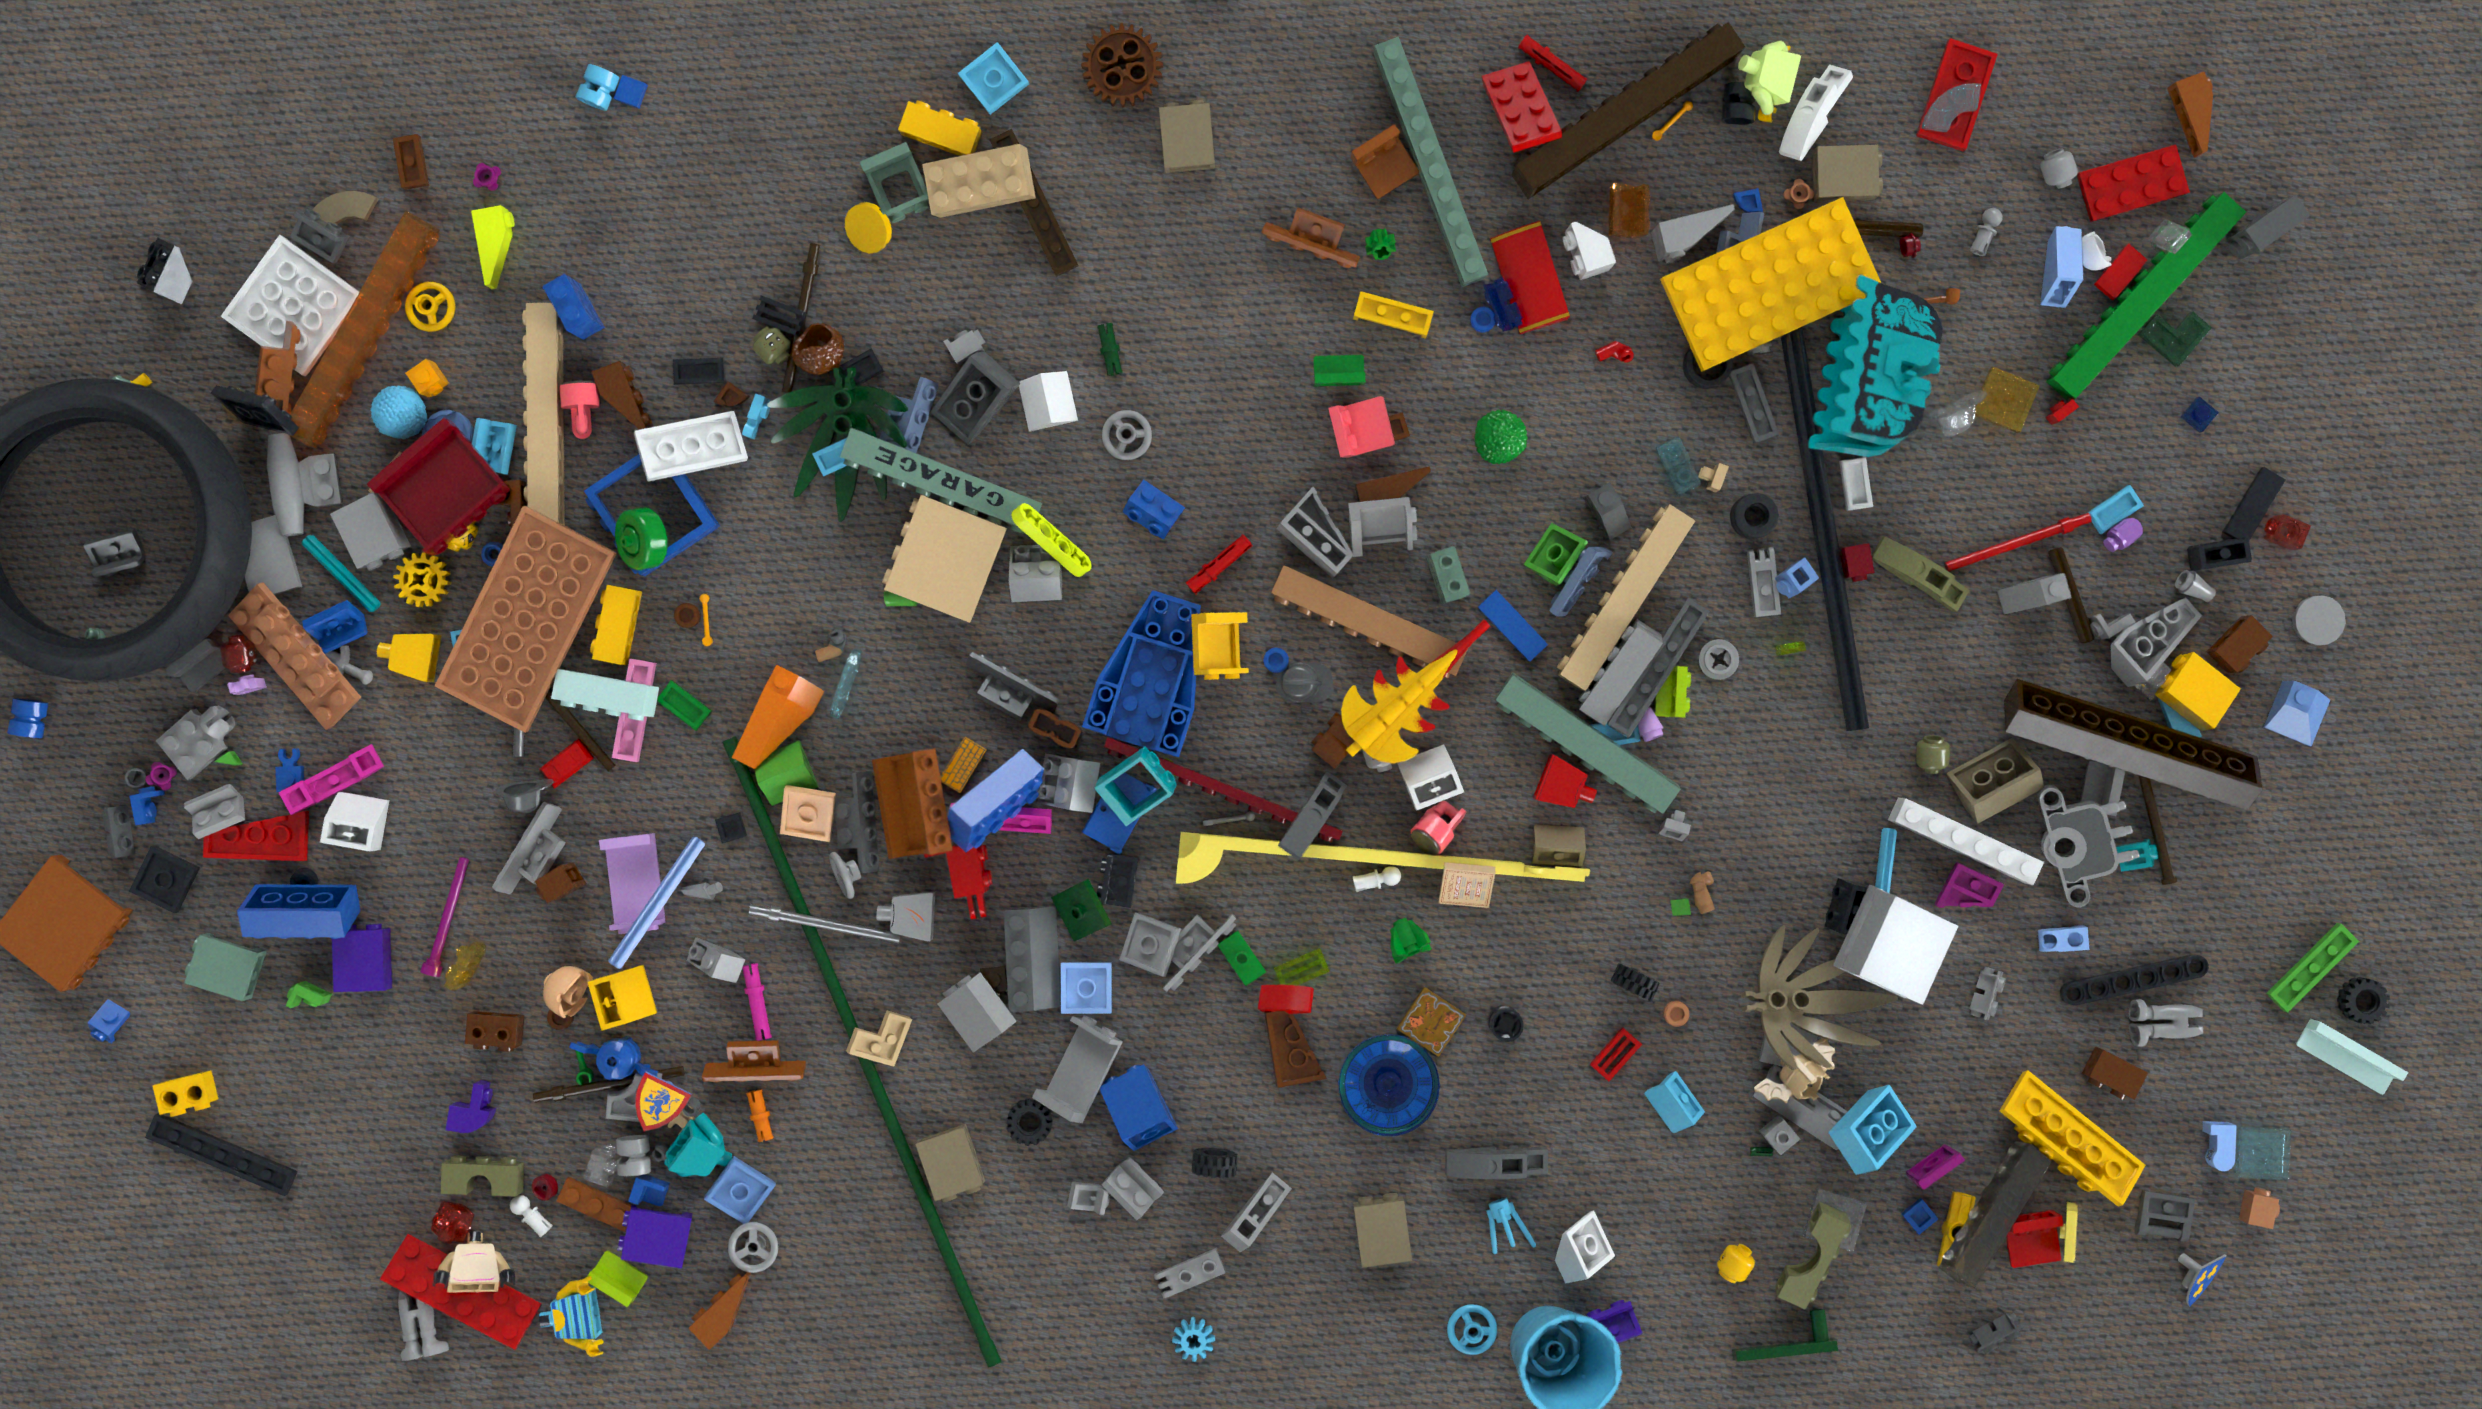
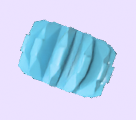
[1172,1317,1215,1362]

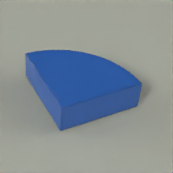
[1732,188,1763,213]

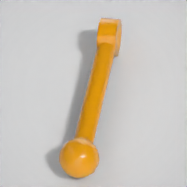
[1652,101,1693,141]
[699,594,713,646]

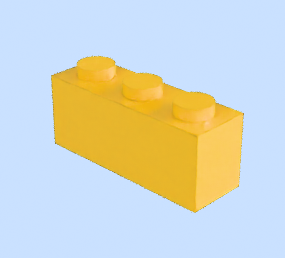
[898,100,982,156]
[590,585,642,665]

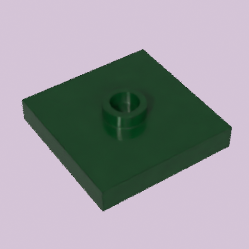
[1051,879,1112,942]

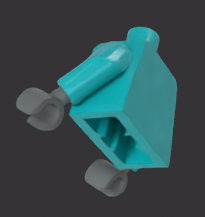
[652,1098,732,1177]

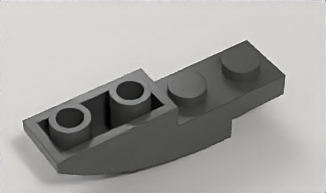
[1278,771,1347,860]
[1445,1146,1548,1179]

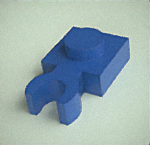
[275,748,304,792]

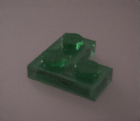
[2138,311,2212,367]

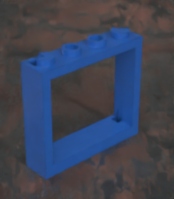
[584,454,720,576]

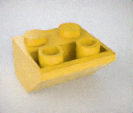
[587,965,657,1031]

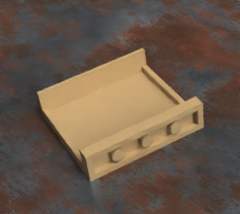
[882,495,1007,623]

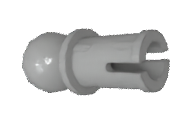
[1970,208,2003,256]

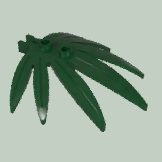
[767,366,908,522]

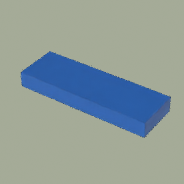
[1478,590,1548,662]

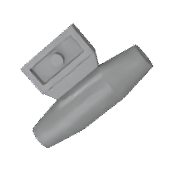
[267,433,342,536]

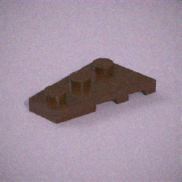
[1264,1011,1327,1088]

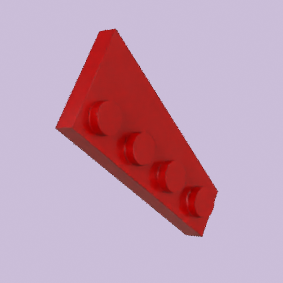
[203,811,309,861]

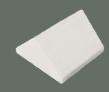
[1019,371,1078,432]

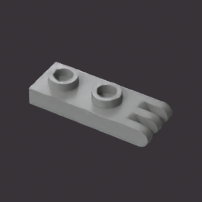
[1747,547,1781,617]
[1154,1248,1226,1298]

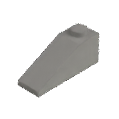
[1221,1172,1292,1252]

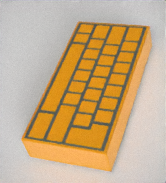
[940,737,987,793]

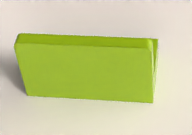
[587,1250,648,1307]

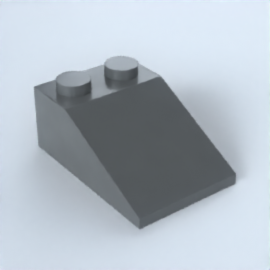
[931,351,1020,445]

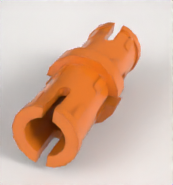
[746,1089,774,1142]

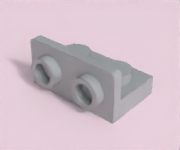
[184,784,245,839]
[1101,1157,1164,1220]

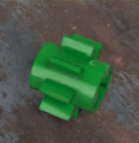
[1365,228,1396,260]

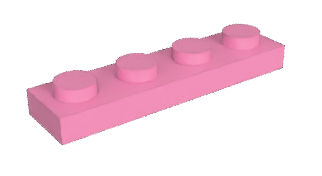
[612,659,657,762]

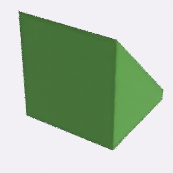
[214,751,243,765]
[1670,898,1691,916]

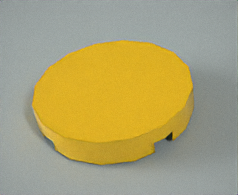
[845,202,892,254]

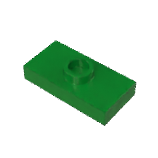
[1218,930,1266,986]

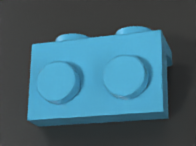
[472,418,517,475]

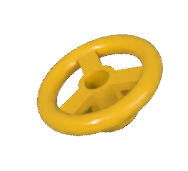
[405,282,455,332]

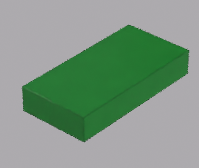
[657,680,712,731]

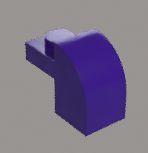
[446,1080,496,1133]

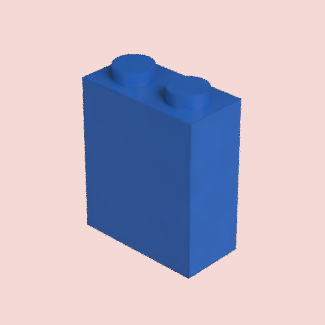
[542,274,605,340]

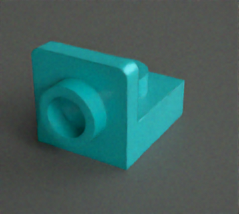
[2116,839,2158,872]

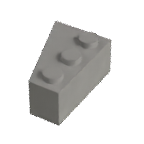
[1276,487,1353,579]

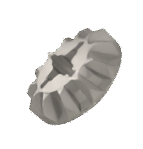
[1698,639,1739,680]

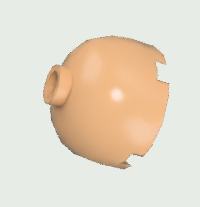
[543,966,593,1018]

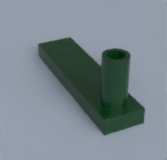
[1732,1309,1838,1362]

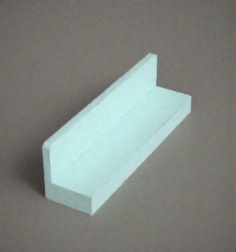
[2296,1019,2408,1095]

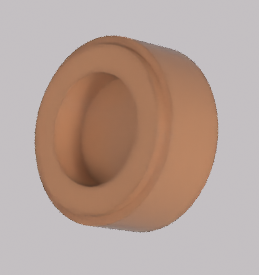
[1663,1001,1689,1027]

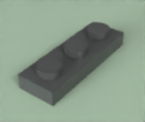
[1729,363,1779,444]

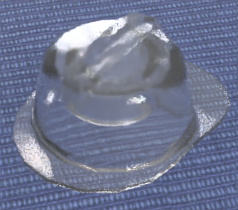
[1928,391,1987,437]

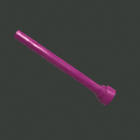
[420,857,469,977]

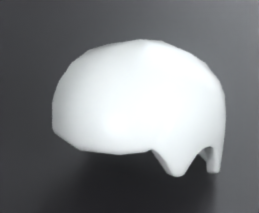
[2082,231,2111,270]

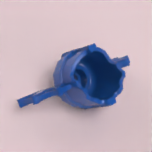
[569,1036,658,1081]

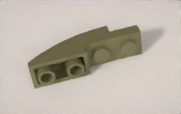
[1872,536,1970,612]

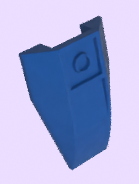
[1082,590,1201,758]

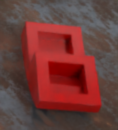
[2094,243,2148,301]
[1258,985,1314,1014]

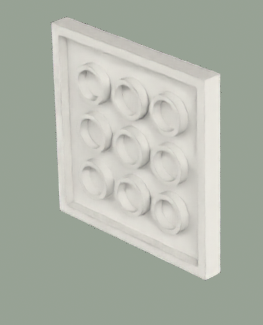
[221,235,365,377]

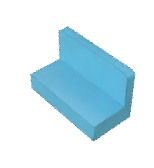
[1644,1071,1705,1133]

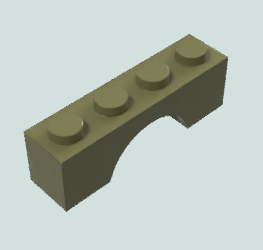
[1775,1202,1851,1309]

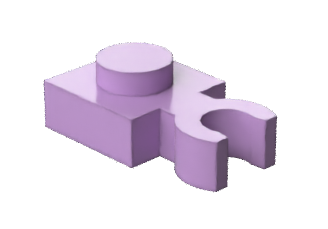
[227,674,267,695]

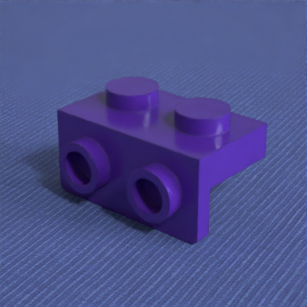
[1586,1300,1642,1344]

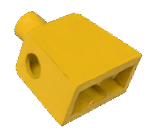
[377,634,442,682]

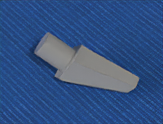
[681,882,723,900]

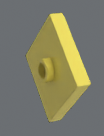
[2060,1202,2078,1262]

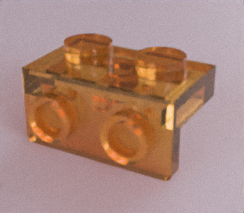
[1609,184,1650,238]

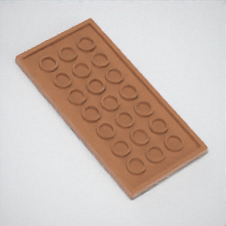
[435,506,617,733]

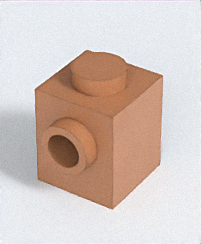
[2239,1187,2280,1229]

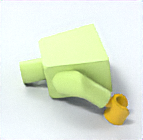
[1738,41,1801,123]

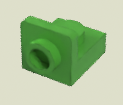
[286,981,332,1008]

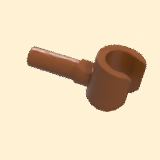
[1923,288,1960,305]

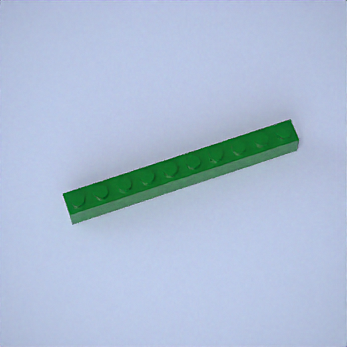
[2046,192,2246,401]

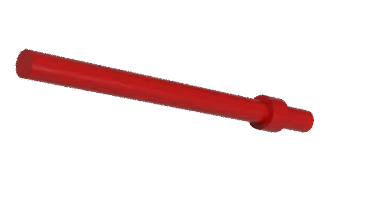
[1944,513,2092,572]

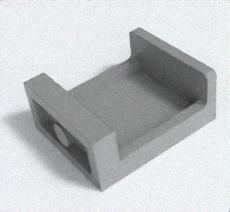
[1348,497,1417,557]

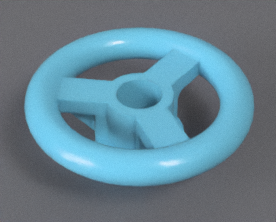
[1447,1304,1497,1355]

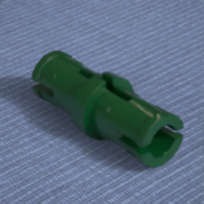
[1097,323,1123,376]

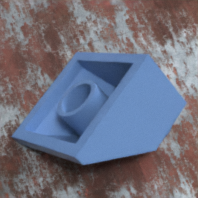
[2264,681,2330,746]

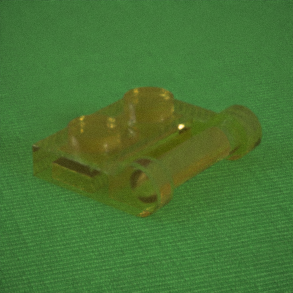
[444,941,486,991]

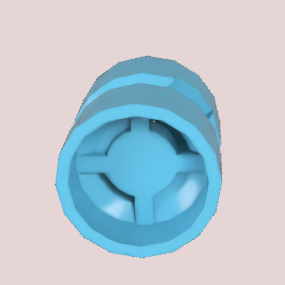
[576,64,620,111]

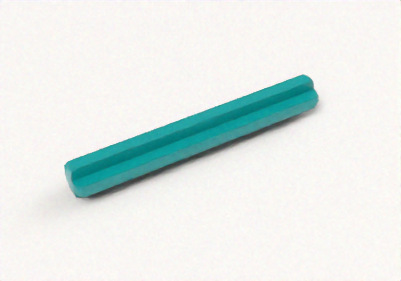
[302,535,381,612]

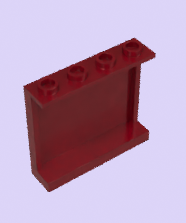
[367,417,511,556]

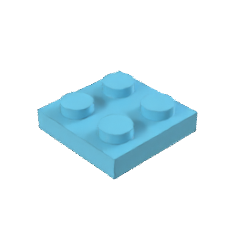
[958,42,1029,115]

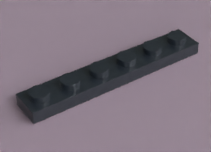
[145,1113,298,1196]

